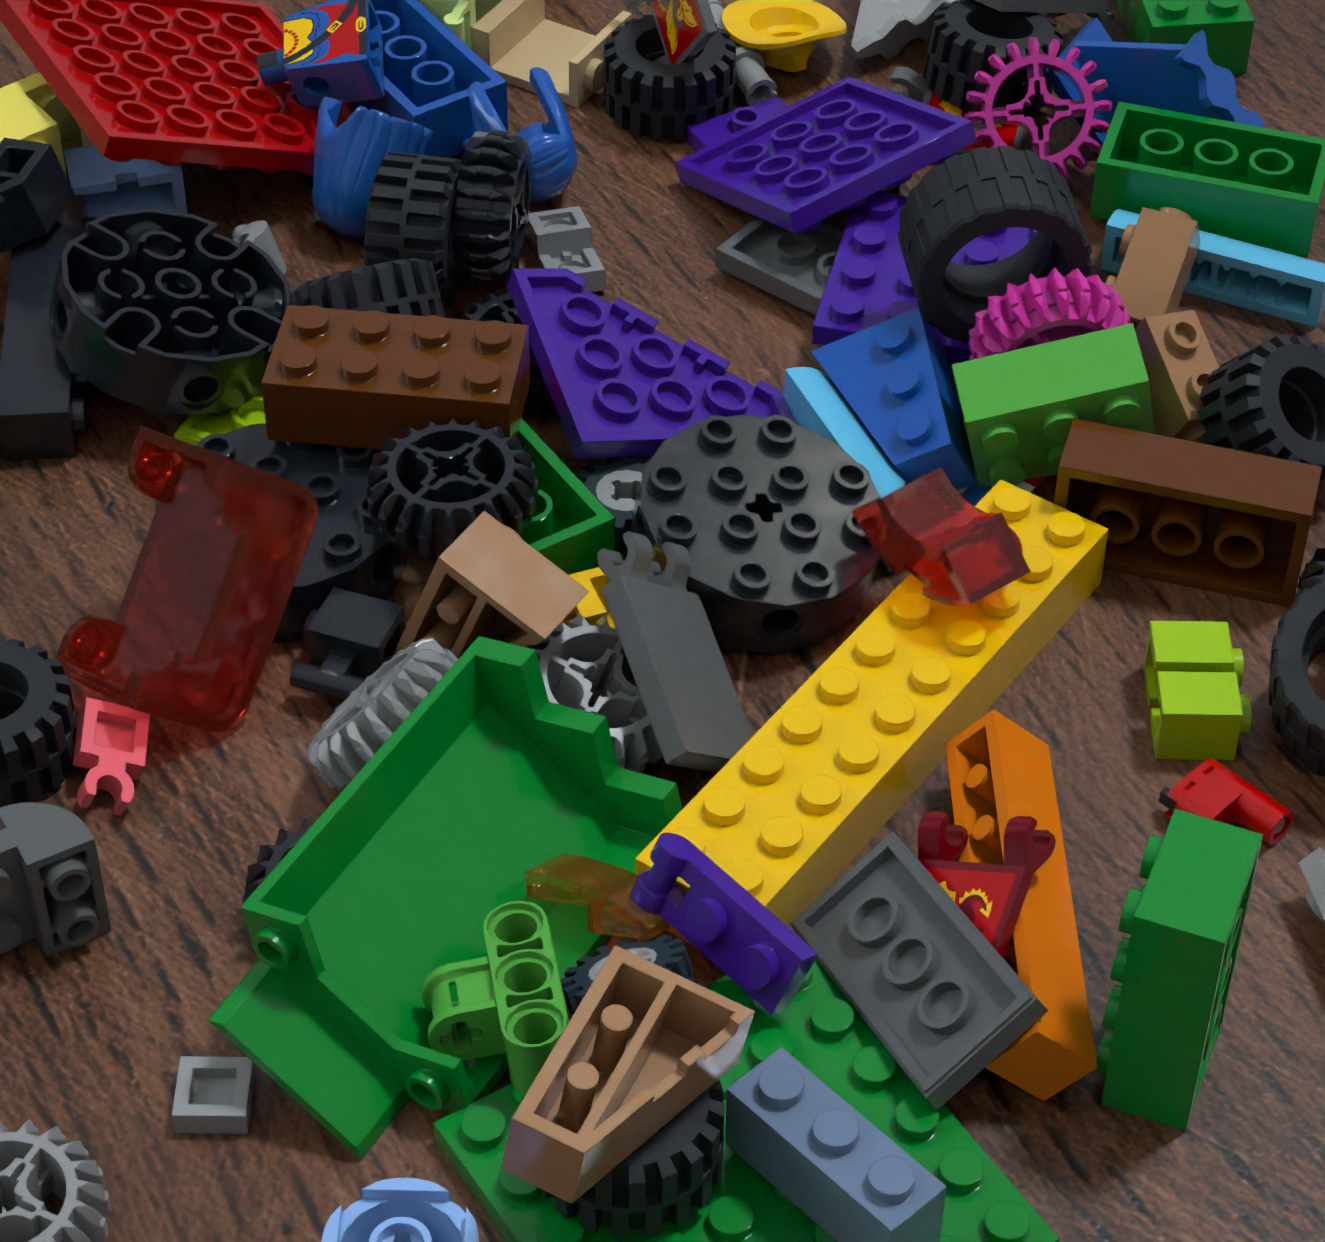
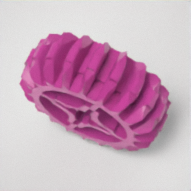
[964,37,1112,180]
[969,268,1131,360]

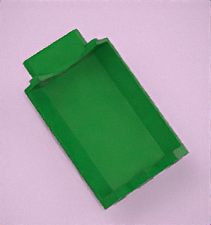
[207,636,682,1161]

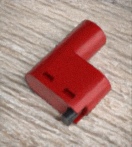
[1159,758,1294,845]

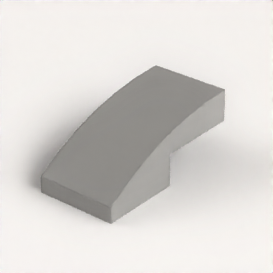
[527,206,606,292]

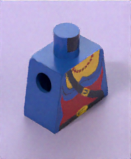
[257,0,385,107]

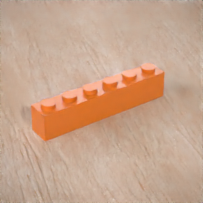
[945,709,1098,1101]

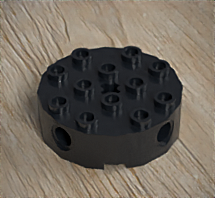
[48,208,291,417]
[630,414,886,654]
[155,423,407,644]

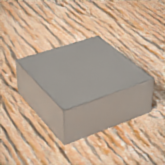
[172,1056,256,1134]

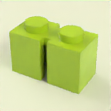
[1143,621,1252,761]

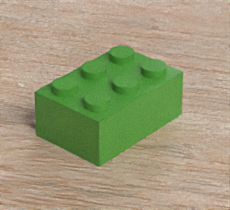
[952,323,1155,487]

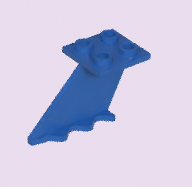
[1044,17,1265,154]

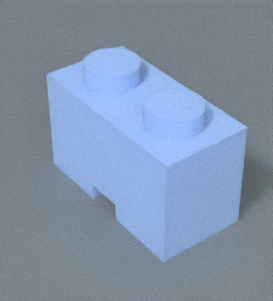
[63,145,187,218]

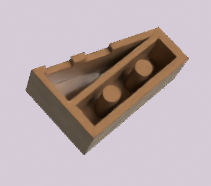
[391,511,589,659]
[501,945,755,1204]

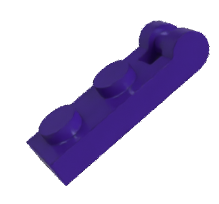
[630,833,819,1015]

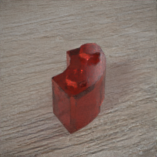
[852,468,1031,606]

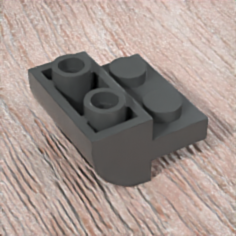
[0,802,112,957]

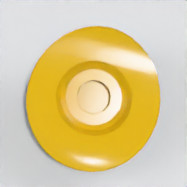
[722,0,847,72]

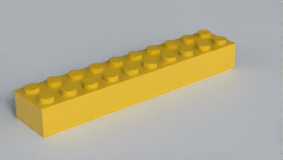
[635,479,1109,945]

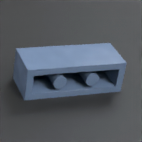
[725,1047,947,1242]

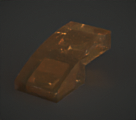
[525,853,672,940]

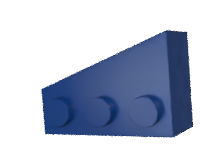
[811,307,977,504]

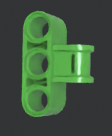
[421,901,569,1096]

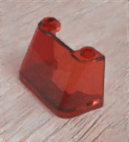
[55,426,318,732]

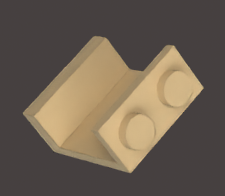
[471,0,632,108]

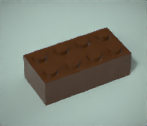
[261,305,530,450]
[1054,418,1322,607]

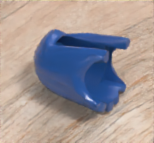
[462,67,577,203]
[311,96,433,238]

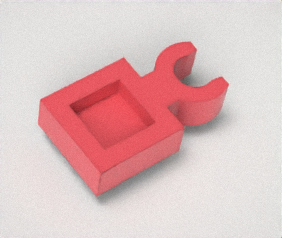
[72,697,150,816]

